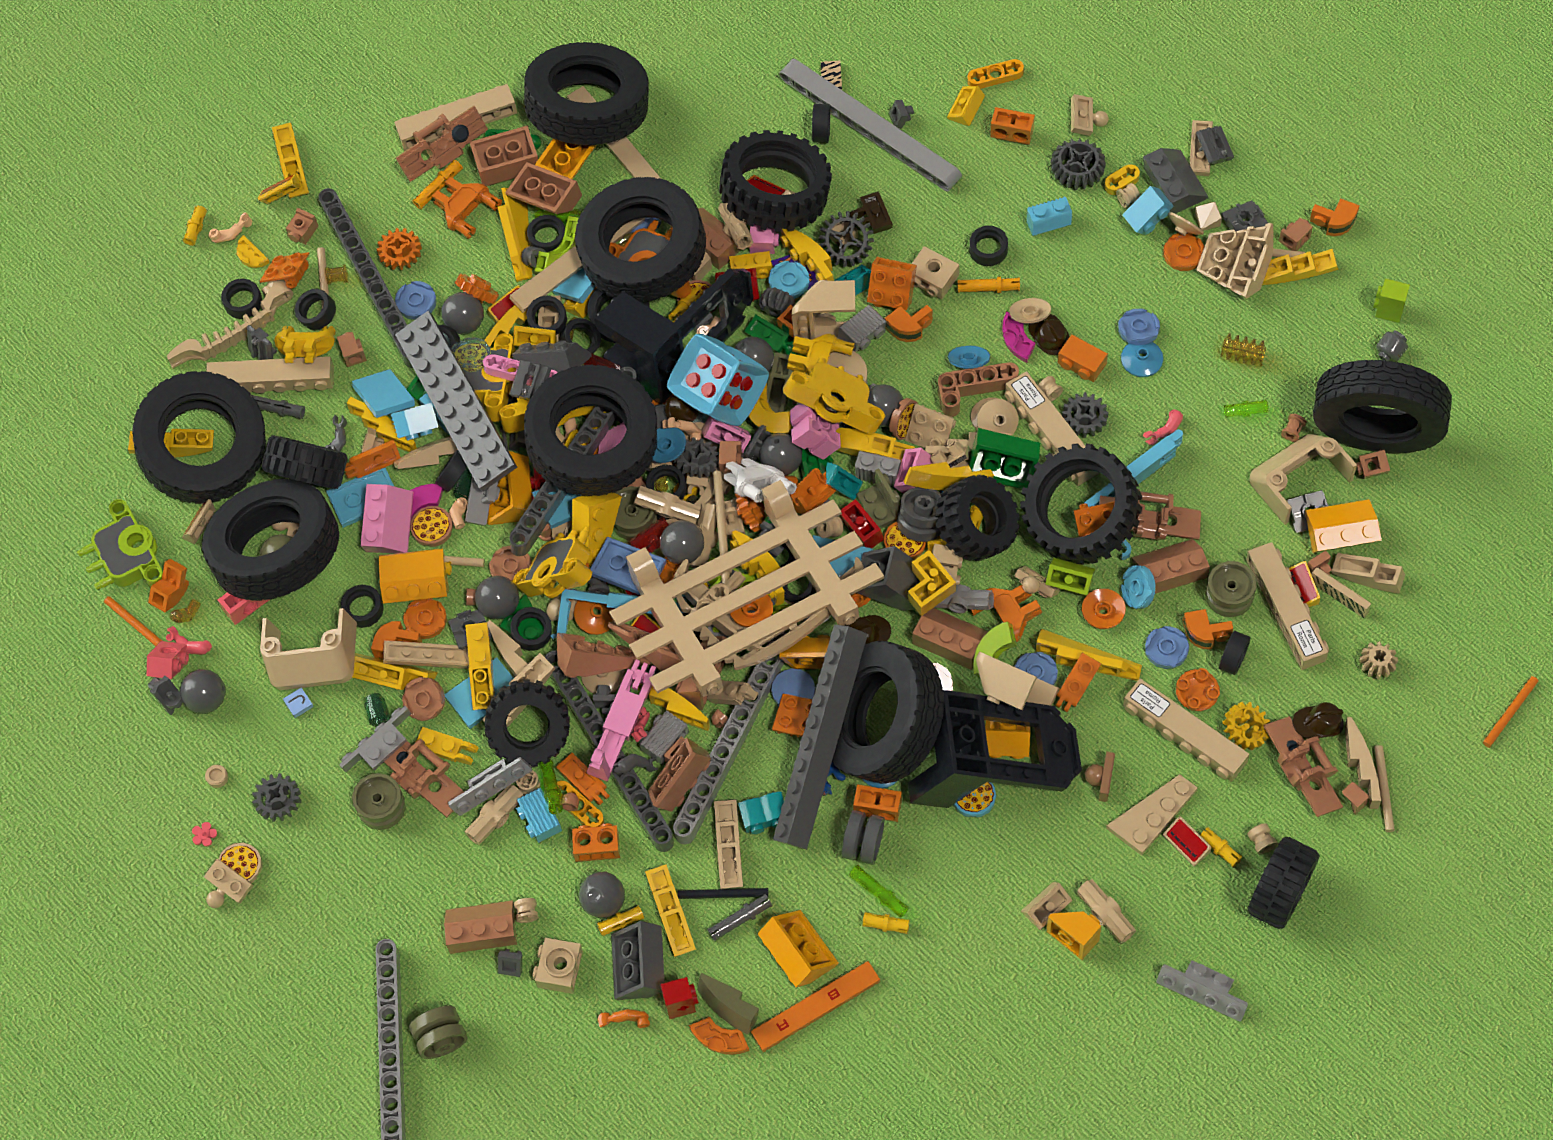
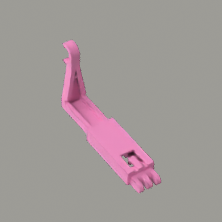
[587,659,657,782]

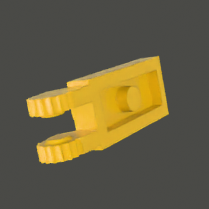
[416,727,479,765]

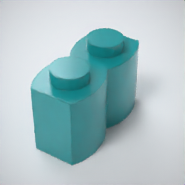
[738,791,784,834]

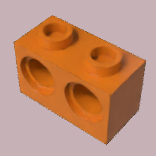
[990,107,1035,145]
[853,784,902,822]
[572,823,620,862]

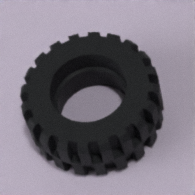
[262,435,348,489]
[935,475,1020,561]
[485,679,570,767]
[1248,837,1320,929]

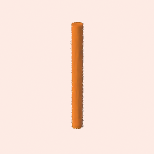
[104,596,162,646]
[1483,676,1539,748]

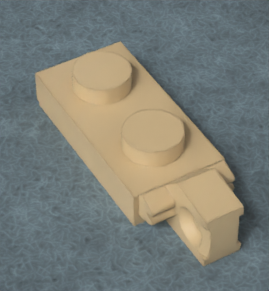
[707,681,758,705]

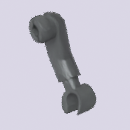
[325,415,347,451]
[613,754,658,774]

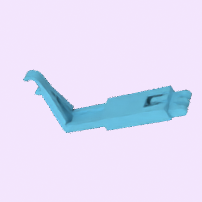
[1084,429,1183,560]
[550,589,689,639]

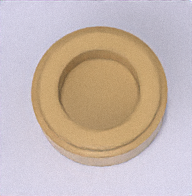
[205,765,229,788]

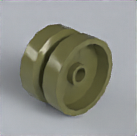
[614,486,658,541]
[1206,561,1256,617]
[352,773,406,830]
[409,1006,468,1059]

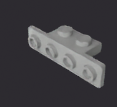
[465,476,500,526]
[339,706,411,772]
[448,757,532,816]
[1156,960,1248,1021]

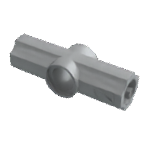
[934,584,994,613]

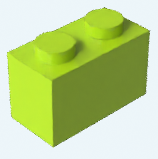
[1373,278,1410,323]
[1045,558,1096,595]

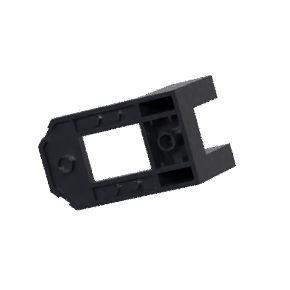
[595,269,754,404]
[908,690,1082,808]

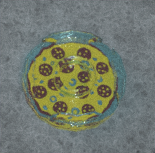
[451,337,491,372]

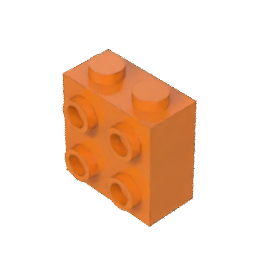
[867,257,917,310]

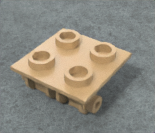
[905,404,957,449]

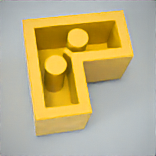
[908,550,956,616]

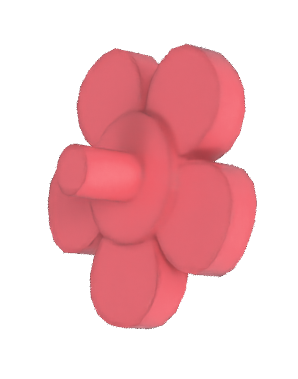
[192,822,217,847]

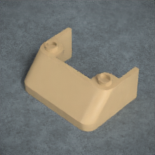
[792,280,857,352]
[1249,434,1357,525]
[260,608,357,690]
[976,652,1059,710]

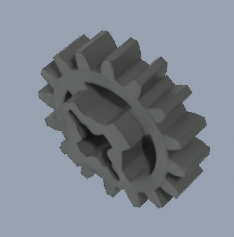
[1062,392,1108,438]
[673,437,719,478]
[252,773,301,822]

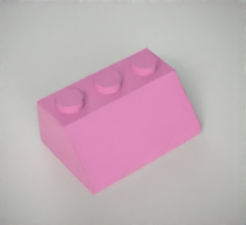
[361,484,414,553]

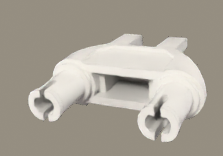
[724,458,797,503]

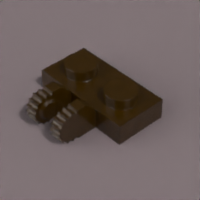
[850,191,893,234]

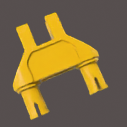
[274,326,336,363]
[787,334,855,375]

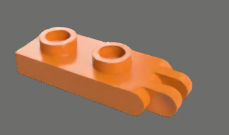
[345,440,401,478]
[1056,652,1102,712]
[556,753,610,805]

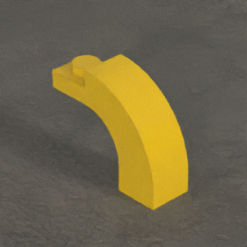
[749,383,793,436]

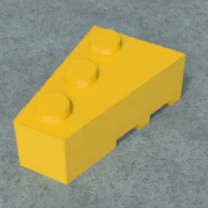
[572,492,622,566]

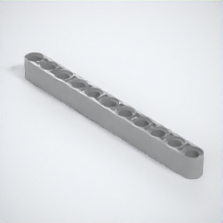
[779,59,962,192]
[673,632,787,845]
[376,939,406,1140]

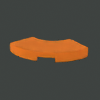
[689,1017,749,1055]

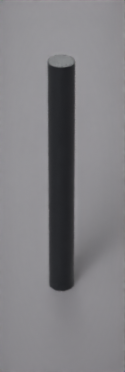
[678,888,769,899]

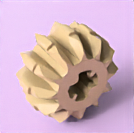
[1359,641,1398,679]

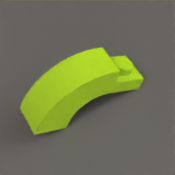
[535,216,579,272]
[973,621,1017,688]

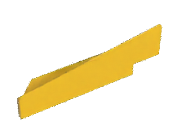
[498,187,533,282]
[1036,629,1142,681]
[352,653,438,690]

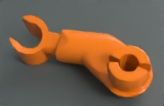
[598,1009,650,1028]

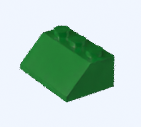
[968,428,1041,489]

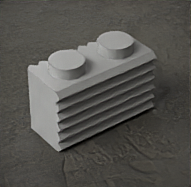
[838,305,887,352]
[855,451,901,488]
[639,711,689,765]

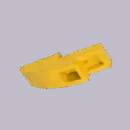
[780,229,834,281]
[836,427,915,462]
[128,429,214,458]
[729,530,785,606]
[465,622,495,711]

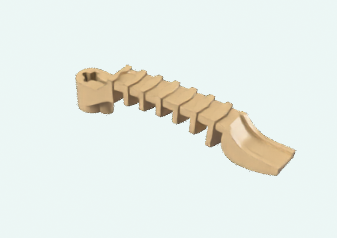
[167,279,293,369]

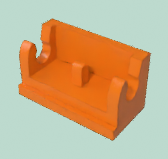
[790,468,836,514]

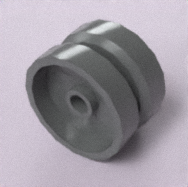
[897,487,941,542]
[842,810,885,865]

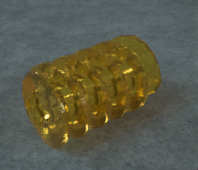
[1220,333,1266,367]

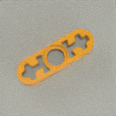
[967,59,1024,89]
[552,781,604,827]

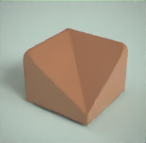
[1342,782,1369,815]

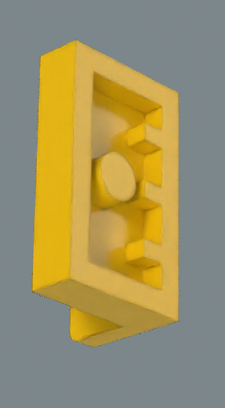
[729,251,772,279]

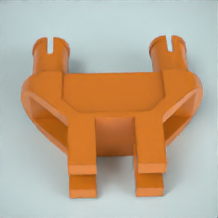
[432,177,502,239]
[970,585,1042,643]

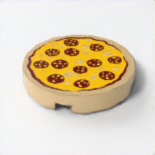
[218,843,262,883]

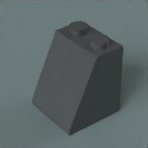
[856,546,920,611]

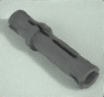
[250,395,305,419]
[707,894,772,942]

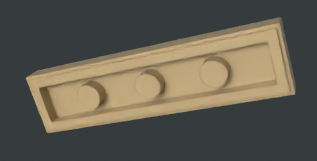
[383,641,469,669]

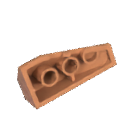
[608,621,681,671]
[557,633,651,678]

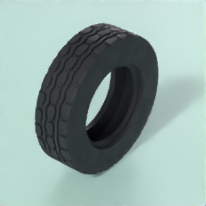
[524,42,649,145]
[575,177,706,302]
[1313,360,1452,454]
[524,365,657,496]
[132,371,266,504]
[202,479,339,601]
[832,641,944,784]

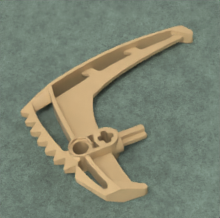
[673,557,864,670]

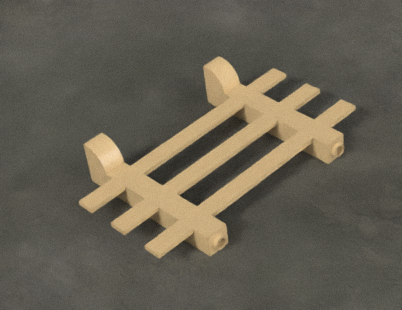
[609,480,884,697]

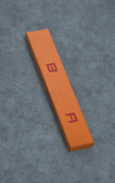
[751,961,880,1052]

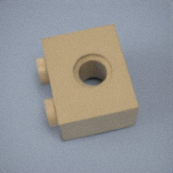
[912,246,959,299]
[533,938,583,994]

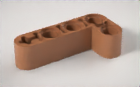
[938,362,1019,417]

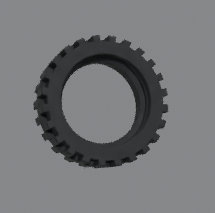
[719,130,832,232]
[1020,443,1142,565]

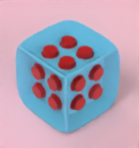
[667,334,769,426]

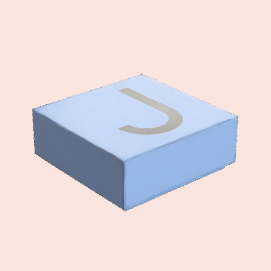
[283,688,314,718]

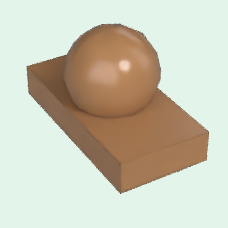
[1085,752,1115,802]

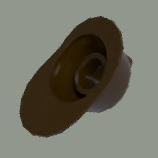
[1029,314,1070,355]
[665,395,698,422]
[845,615,892,644]
[1292,702,1344,739]

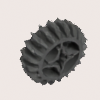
[1050,138,1106,190]
[819,211,874,267]

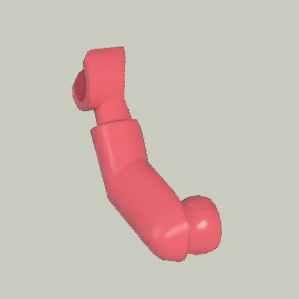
[1143,409,1183,445]
[166,626,212,655]
[631,706,650,742]

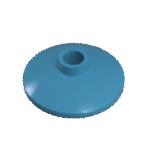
[1121,342,1163,377]
[948,346,990,369]
[652,427,686,463]

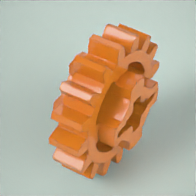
[377,228,422,270]
[455,273,499,304]
[735,494,765,532]

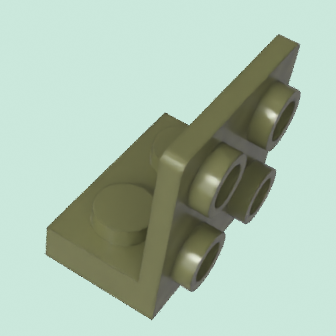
[857,468,900,529]

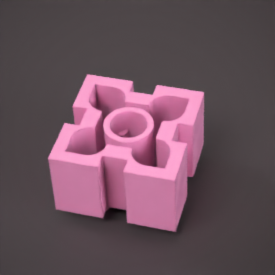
[790,403,841,460]

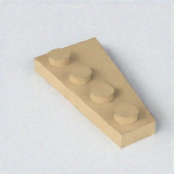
[1106,774,1197,856]

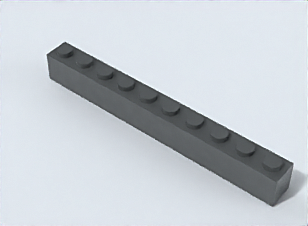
[773,624,868,850]

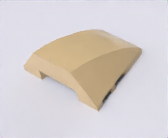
[1196,223,1274,299]

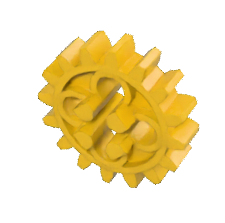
[1223,702,1270,750]

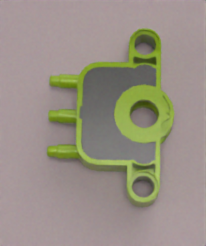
[77,499,163,590]

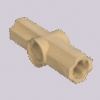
[718,203,754,250]
[634,486,701,524]
[689,503,718,568]
[464,784,524,845]
[1077,879,1136,944]

